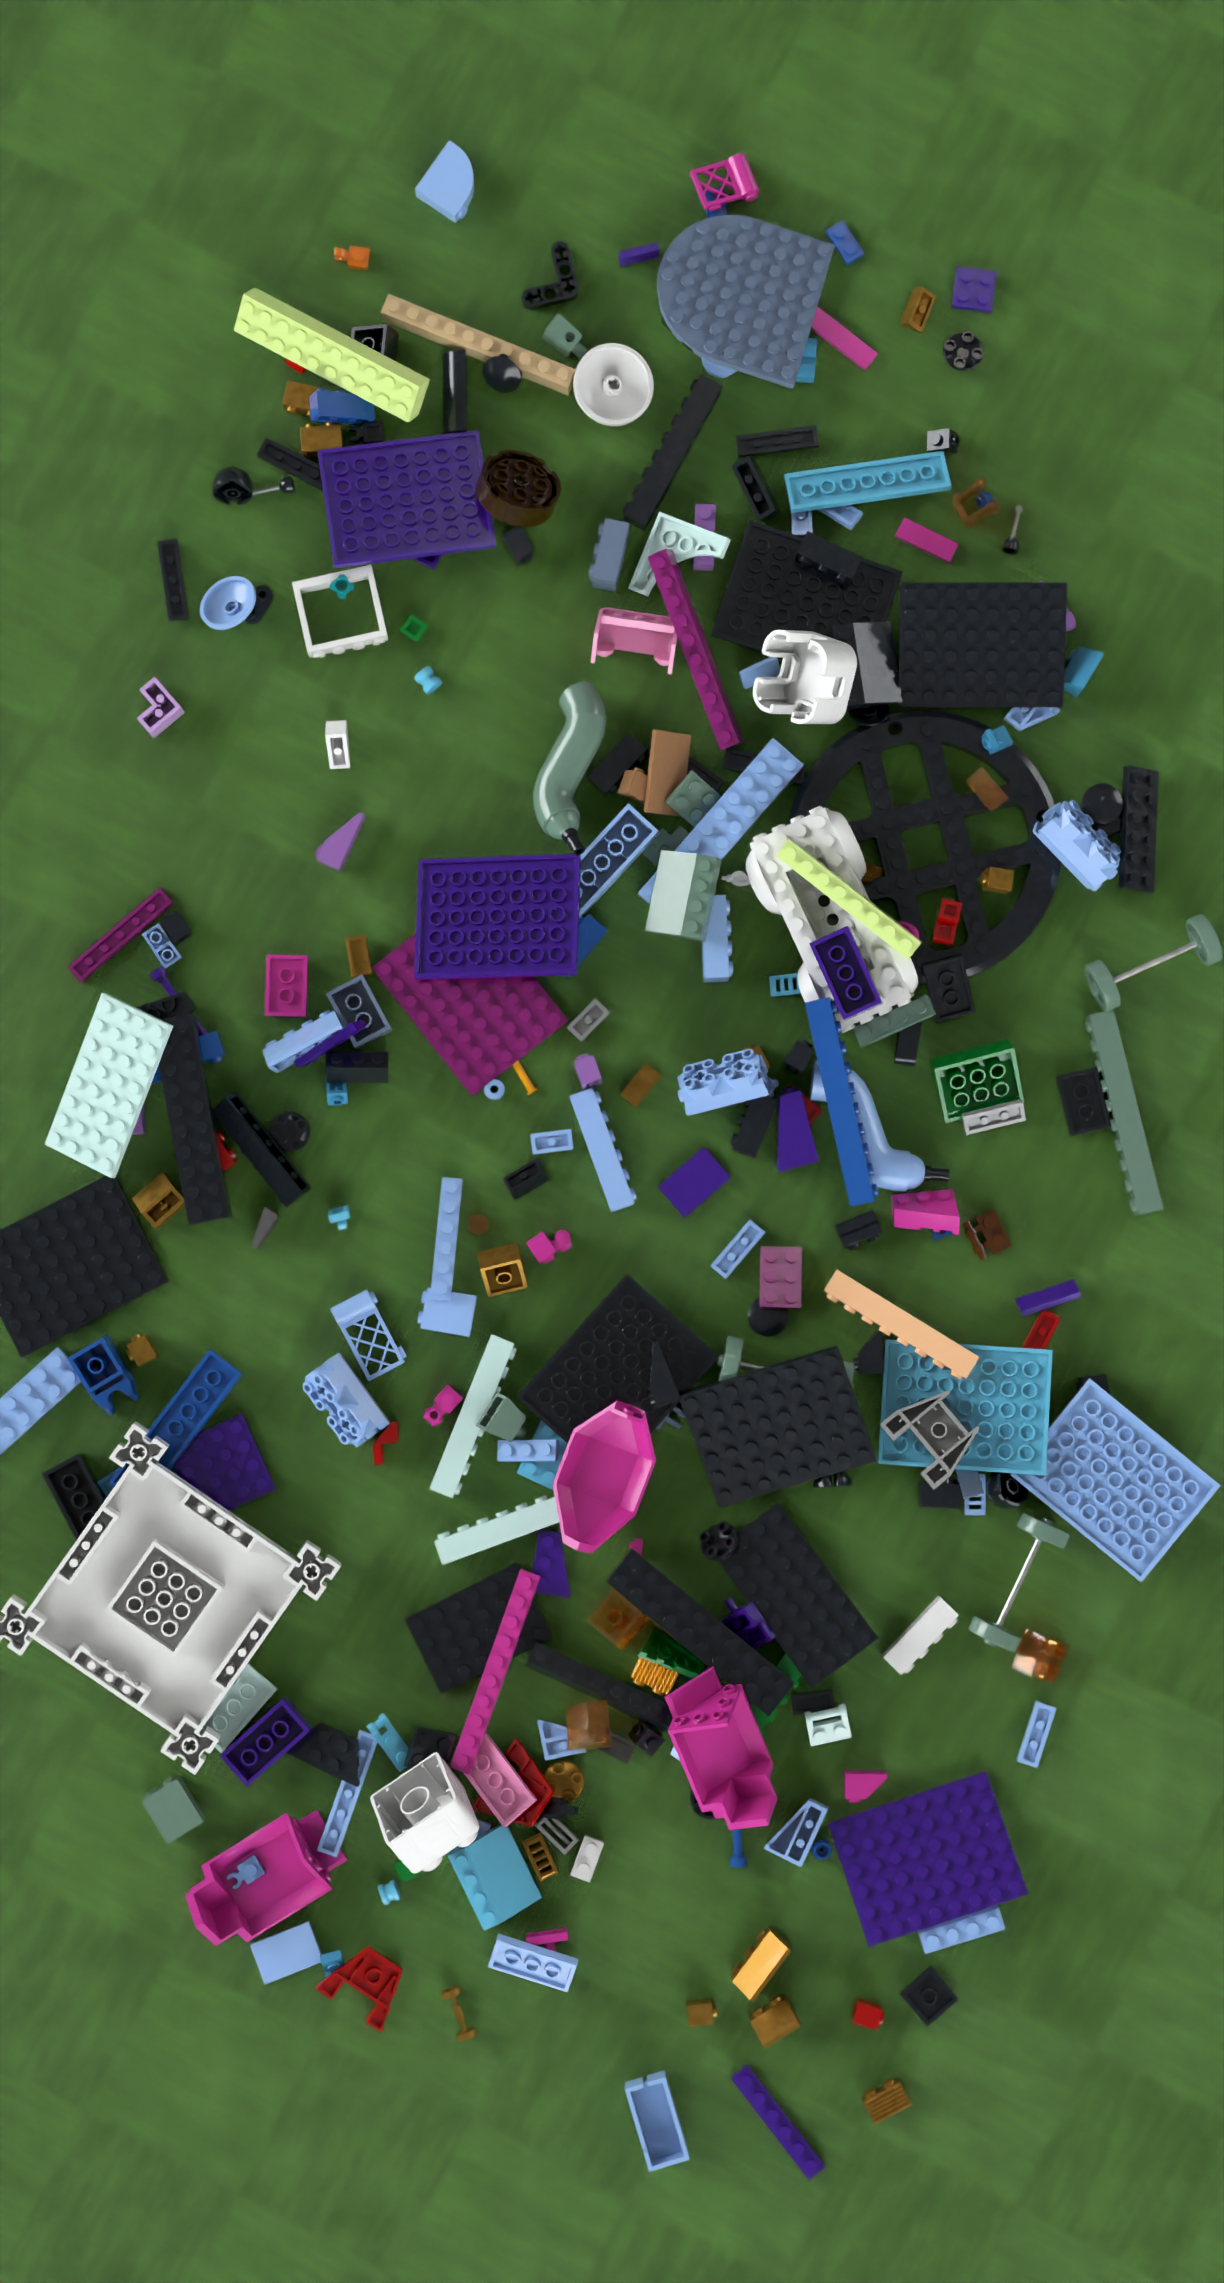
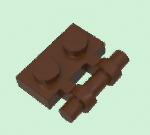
[963,1209,1012,1261]

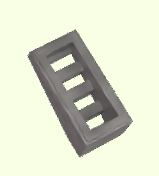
[251,1207,280,1250]

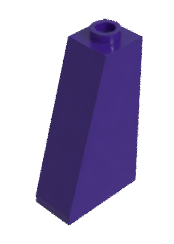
[776,1086,819,1172]

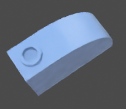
[415,140,474,223]

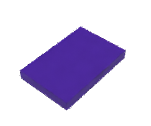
[658,1147,731,1218]

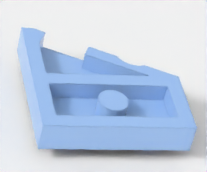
[1004,707,1060,732]
[537,1720,586,1761]

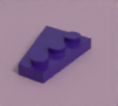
[533,1529,571,1598]

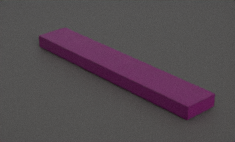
[67,887,174,983]

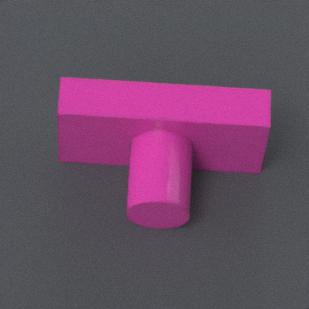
[526,1927,569,1952]

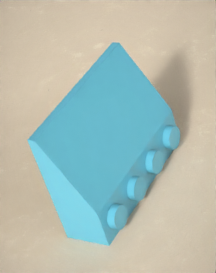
[448,1824,542,1931]

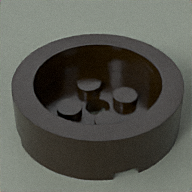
[476,450,561,527]

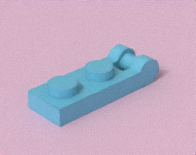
[366,1713,409,1772]

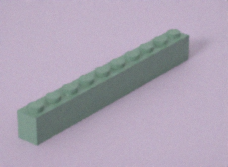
[1085,1009,1163,1215]

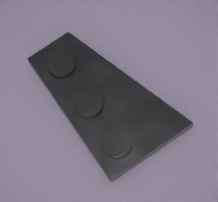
[135,992,197,1019]

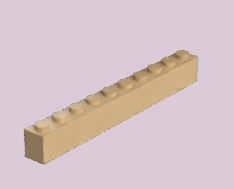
[381,294,576,396]

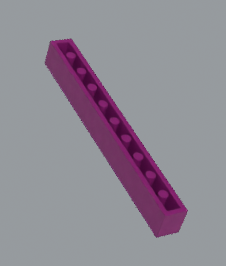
[648,549,745,750]

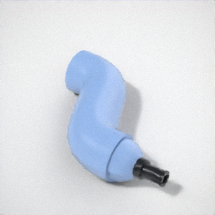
[810,1059,950,1192]

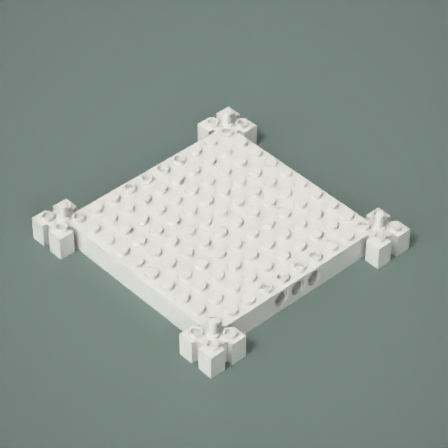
[0,1421,341,1775]

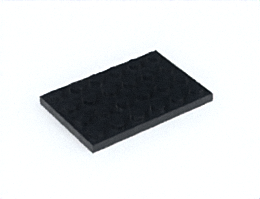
[404,1563,553,1694]

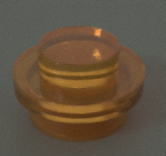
[468,1214,489,1235]

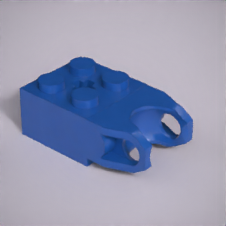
[67,1334,140,1416]

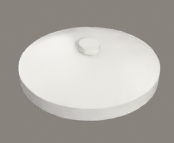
[573,343,654,426]

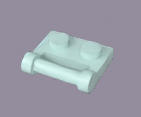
[804,1703,852,1746]

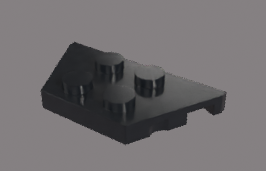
[287,1722,360,1787]

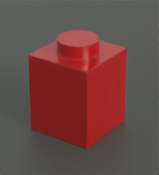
[851,1998,885,2030]

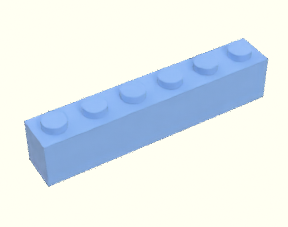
[569,1088,637,1213]

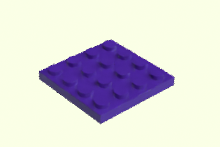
[174,1413,277,1510]

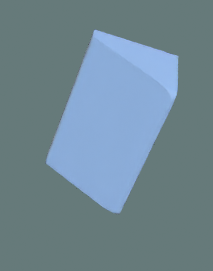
[738,657,780,689]

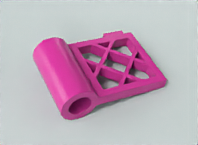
[690,153,760,212]

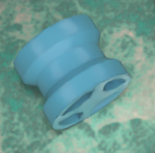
[378,1879,401,1905]

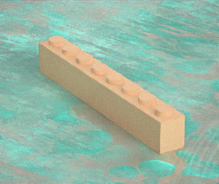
[824,1270,979,1380]

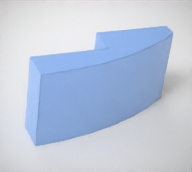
[142,923,182,969]

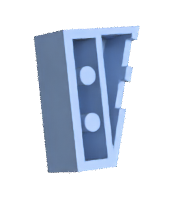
[763,1798,829,1867]

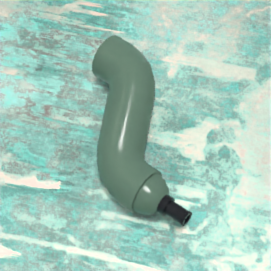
[533,681,606,856]

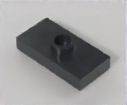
[791,1689,835,1716]

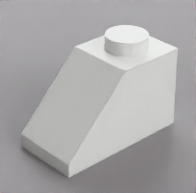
[325,720,350,769]

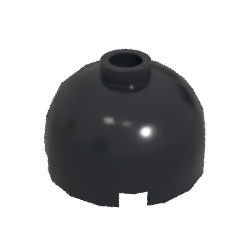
[212,466,253,505]
[986,1472,1028,1509]

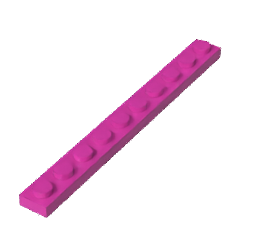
[450,1569,541,1775]

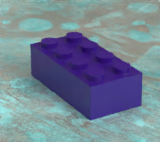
[809,926,884,1021]
[219,1696,312,1787]

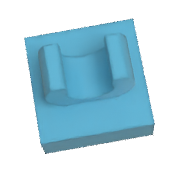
[328,1205,350,1230]

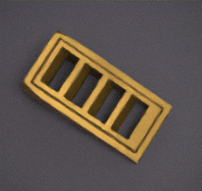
[522,1832,559,1882]

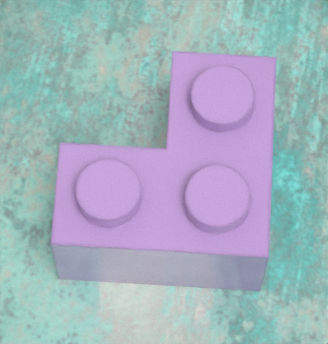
[137,677,185,738]

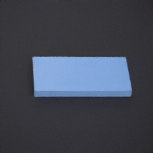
[488,1934,579,1992]

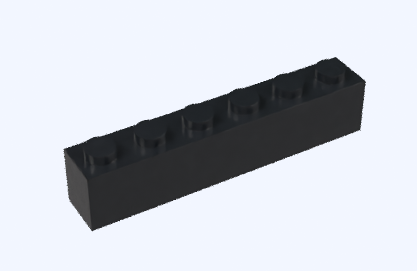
[213,1092,312,1208]

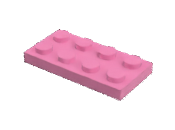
[464,1733,537,1827]

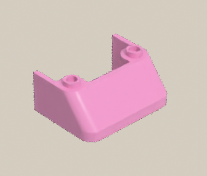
[591,608,677,674]

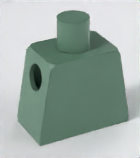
[542,313,588,359]
[476,1392,527,1442]

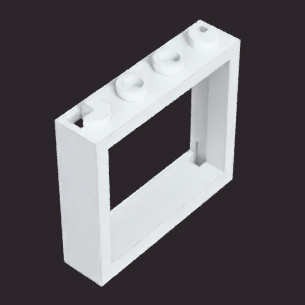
[292,565,389,658]

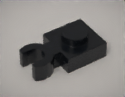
[349,421,385,444]

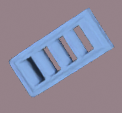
[964,1473,986,1515]

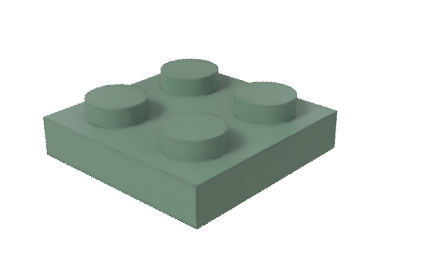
[665,770,722,827]

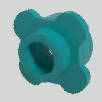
[330,574,355,599]

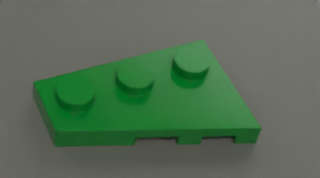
[637,1627,705,1679]

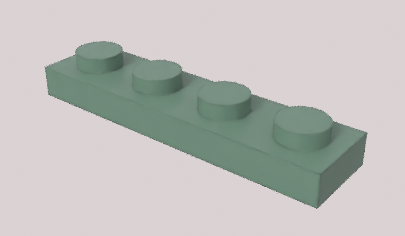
[853,995,936,1048]

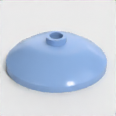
[200,576,256,630]

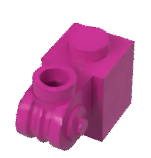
[526,1230,572,1264]
[423,1384,464,1427]

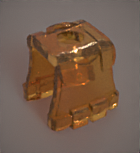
[952,477,1000,528]

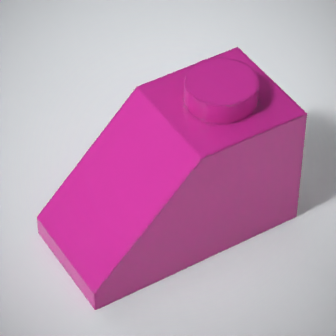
[844,1770,887,1803]

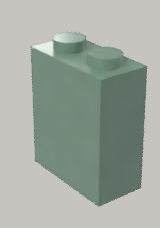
[141,1776,206,1844]

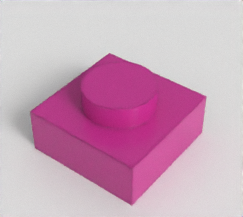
[629,1537,643,1555]

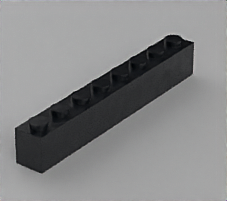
[622,374,722,531]
[525,1642,673,1733]

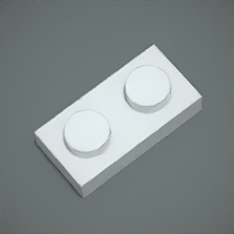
[570,1834,604,1883]

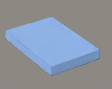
[250,1921,322,1984]

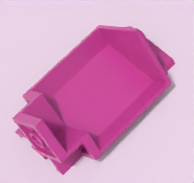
[665,1666,777,1830]
[185,1810,348,1946]

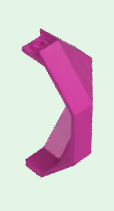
[553,1401,656,1554]

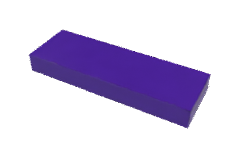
[1015,1279,1081,1316]

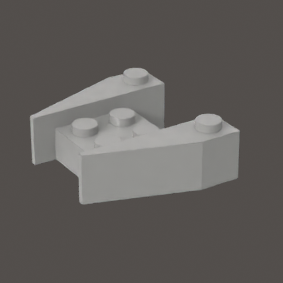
[880,1391,980,1490]

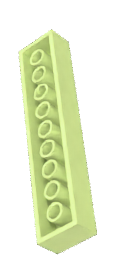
[234,288,430,422]

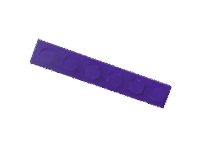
[731,2064,825,2180]

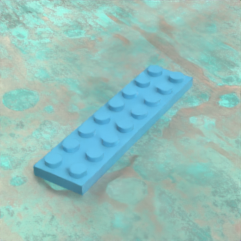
[784,451,951,513]

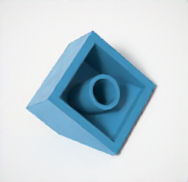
[1064,646,1104,698]

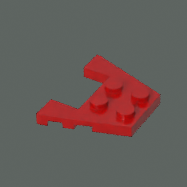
[472,1739,555,1827]
[315,1945,403,2032]

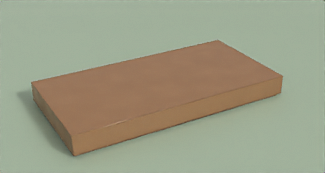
[644,730,691,817]

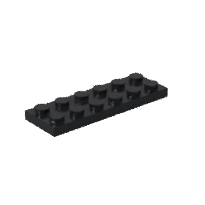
[1118,765,1159,893]

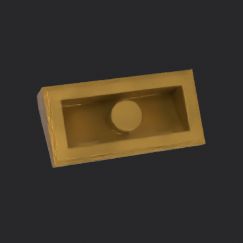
[899,286,936,333]

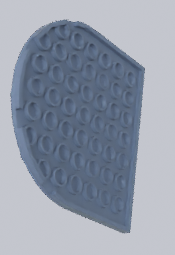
[656,215,835,389]

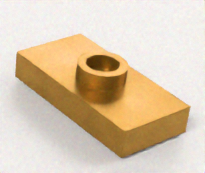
[345,934,373,979]

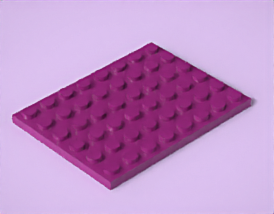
[372,933,569,1097]

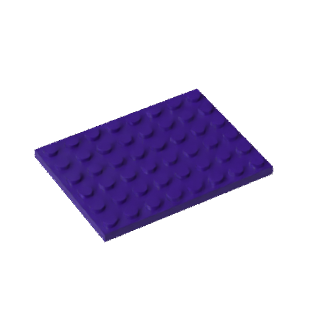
[318,430,496,568]
[414,854,581,980]
[828,1771,1029,1947]

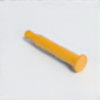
[512,1060,538,1095]

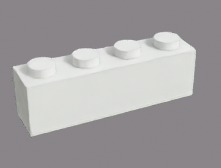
[881,1595,959,1675]

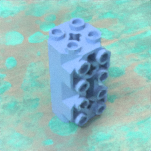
[1033,800,1121,891]
[677,1049,772,1116]
[303,1353,390,1448]

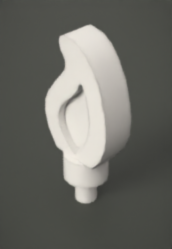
[721,871,750,887]

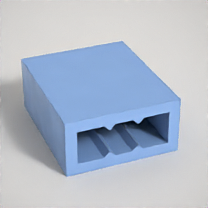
[417,1287,477,1337]

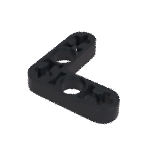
[522,241,579,310]

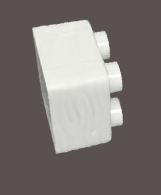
[370,1752,479,1873]

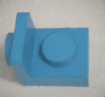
[981,725,1013,755]
[325,1074,348,1106]
[320,1950,345,1977]

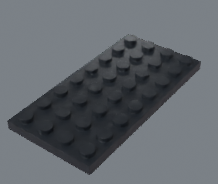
[719,1503,879,1688]

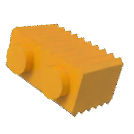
[631,1657,679,1696]

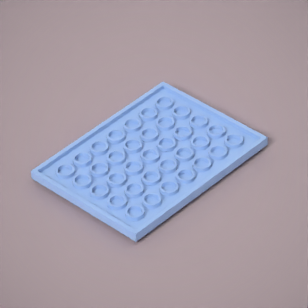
[1010,1378,1221,1582]

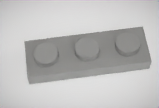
[961,1099,1026,1135]

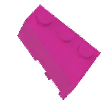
[891,1189,959,1235]

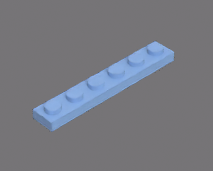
[430,1177,463,1301]
[317,1729,378,1858]

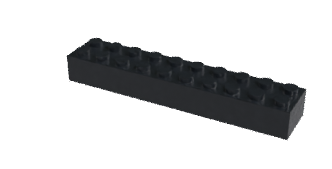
[159,1013,233,1225]
[605,1548,795,1716]

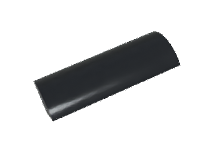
[443,350,467,434]

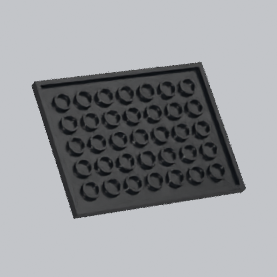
[711,520,903,660]
[898,582,1067,707]
[0,1176,169,1358]
[516,1274,719,1444]
[679,1345,877,1508]

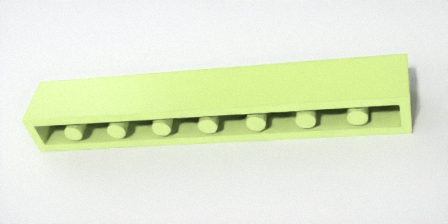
[776,839,922,959]

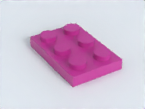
[265,954,308,1017]

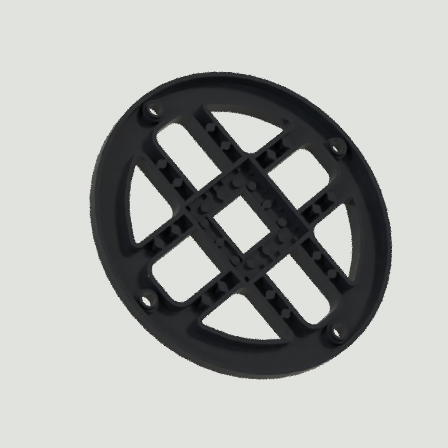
[788,710,1061,985]

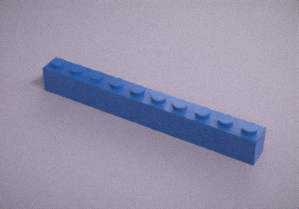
[805,997,879,1206]

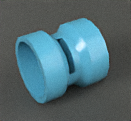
[414,666,442,695]

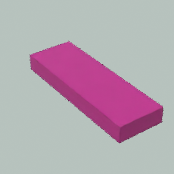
[895,517,958,563]

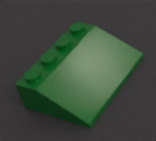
[929,1039,1024,1123]

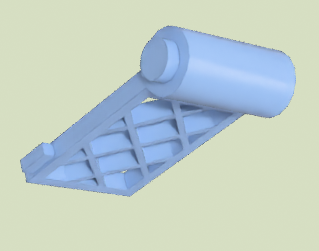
[330,1289,407,1381]

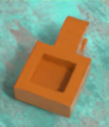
[334,245,370,271]

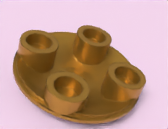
[544,1761,584,1803]

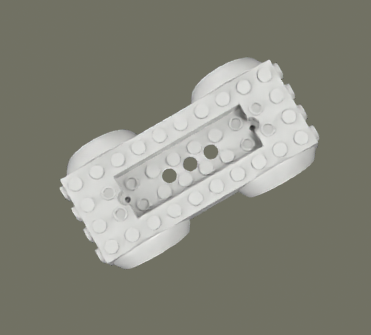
[746,806,918,1033]

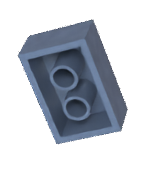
[589,518,629,593]
[326,974,393,1050]

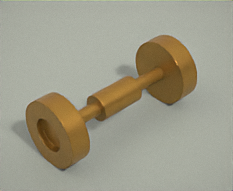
[440,1985,477,2042]

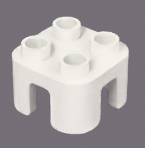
[753,630,857,724]

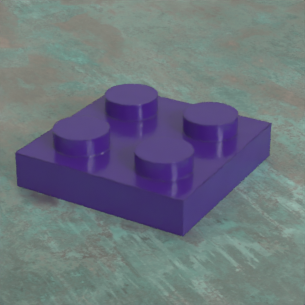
[951,266,997,313]

